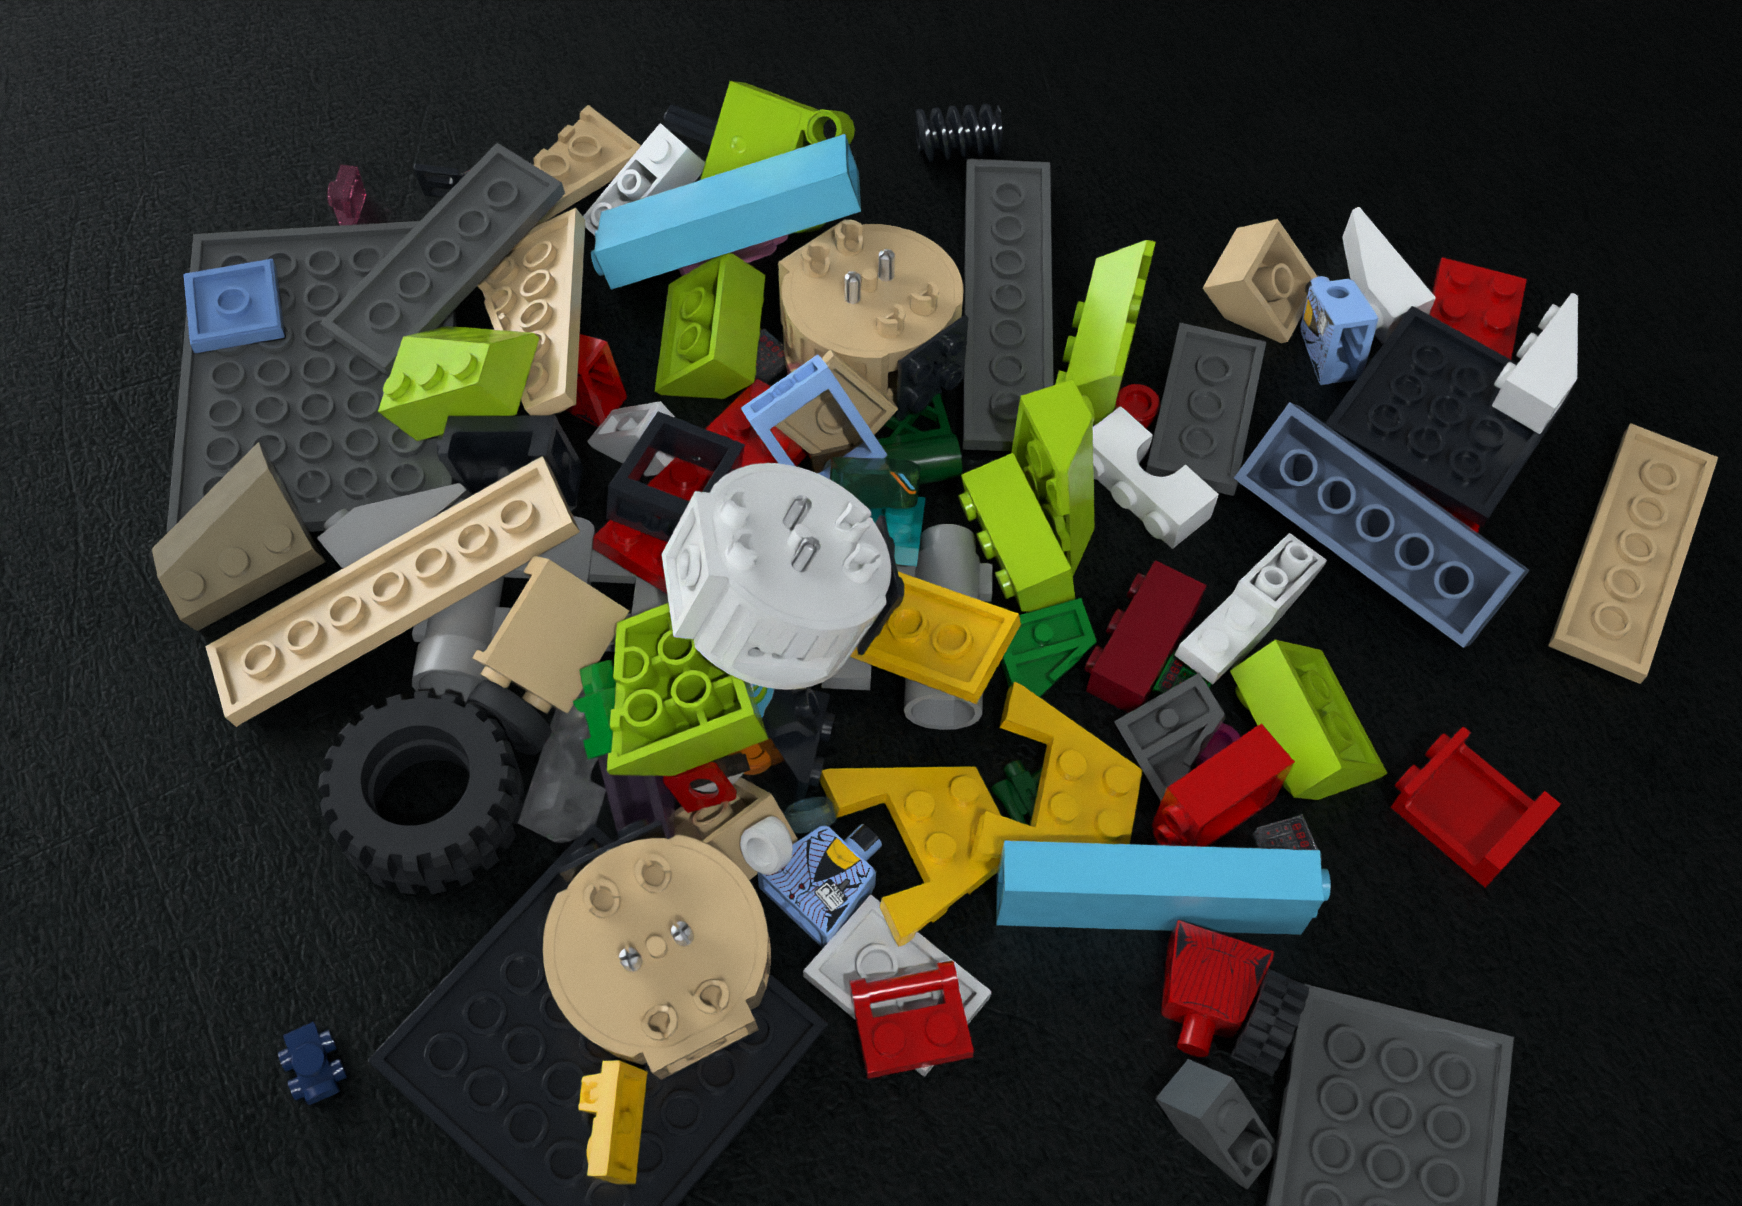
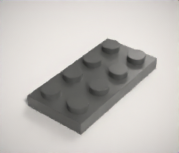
[1145,323,1266,496]

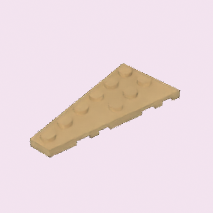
[477,208,585,416]

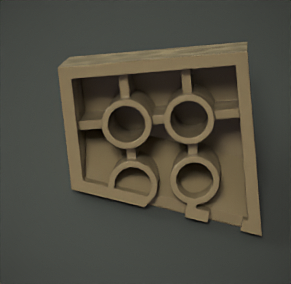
[152,442,326,631]

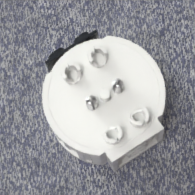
[662,463,904,689]

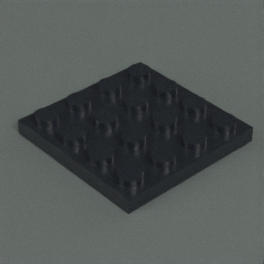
[1325,306,1571,527]

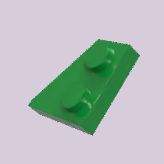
[1000,598,1097,697]

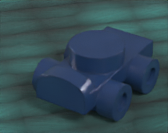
[278,1022,348,1105]

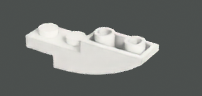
[1175,533,1327,684]

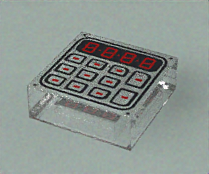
[754,329,786,383]
[1253,814,1322,861]

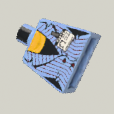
[1301,276,1378,385]
[758,824,882,948]

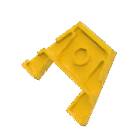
[970,682,1142,861]
[820,766,1001,947]

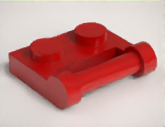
[849,960,974,1079]

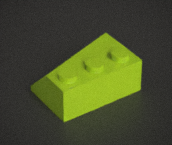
[607,603,769,776]

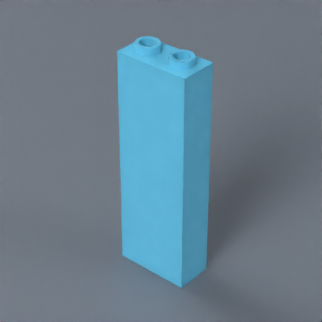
[591,134,861,290]
[996,841,1330,935]

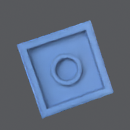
[184,258,285,353]

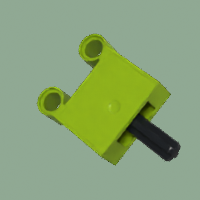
[663,81,855,233]

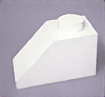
[587,401,676,476]

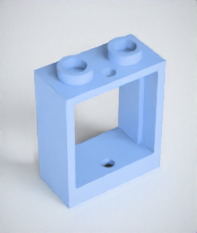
[741,354,887,487]

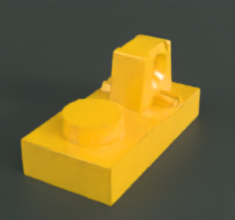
[579,1061,647,1184]

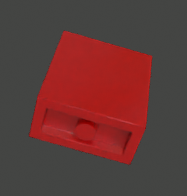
[1391,726,1561,888]

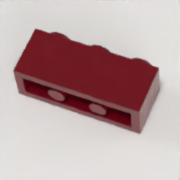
[1084,560,1207,713]

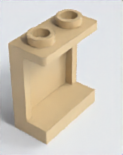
[472,555,629,714]

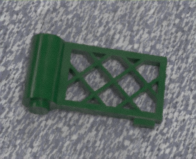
[860,393,962,492]

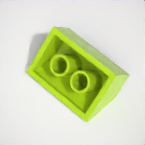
[655,252,765,399]
[958,453,1075,612]
[1230,640,1387,800]

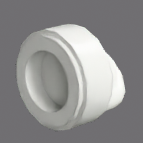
[740,816,793,875]

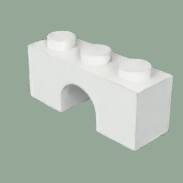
[1093,406,1219,549]

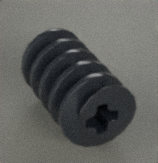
[915,103,1002,162]

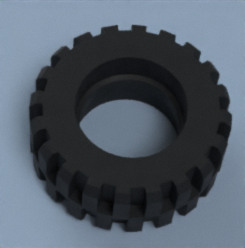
[318,691,525,895]

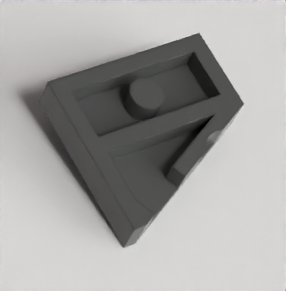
[1114,673,1226,801]

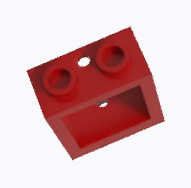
[1152,723,1295,847]

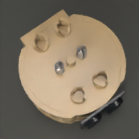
[778,219,969,422]
[543,819,771,1080]

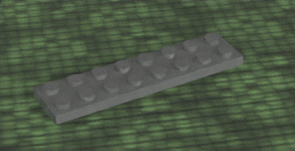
[962,159,1053,451]

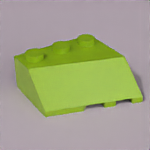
[1055,240,1156,425]
[378,326,539,441]
[1011,379,1095,577]

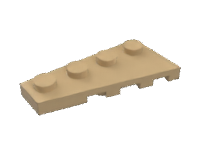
[534,105,641,227]

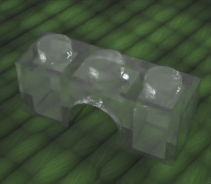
[518,689,606,844]

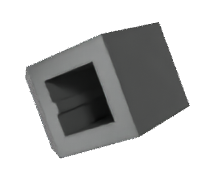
[1156,1059,1276,1189]

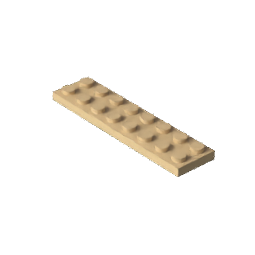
[205,456,580,727]

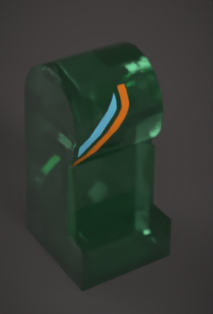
[830,457,921,509]

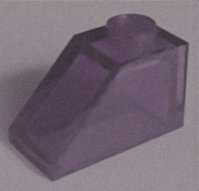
[598,754,675,839]

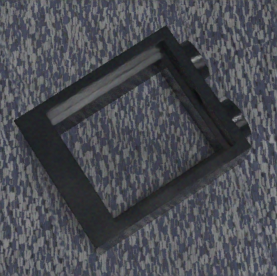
[606,411,745,542]

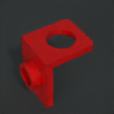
[663,762,737,813]

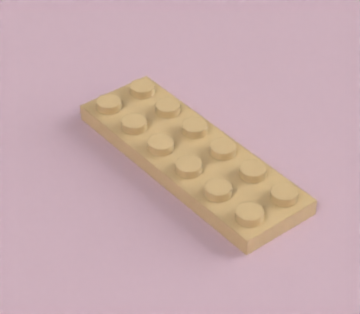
[1548,423,1718,684]

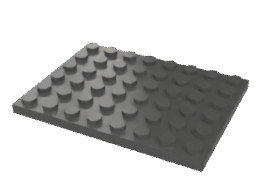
[167,221,457,533]

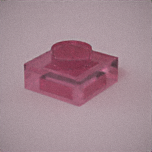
[327,165,366,225]

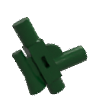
[991,760,1042,826]

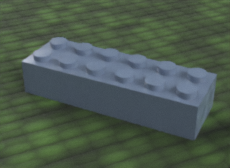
[1234,402,1530,648]

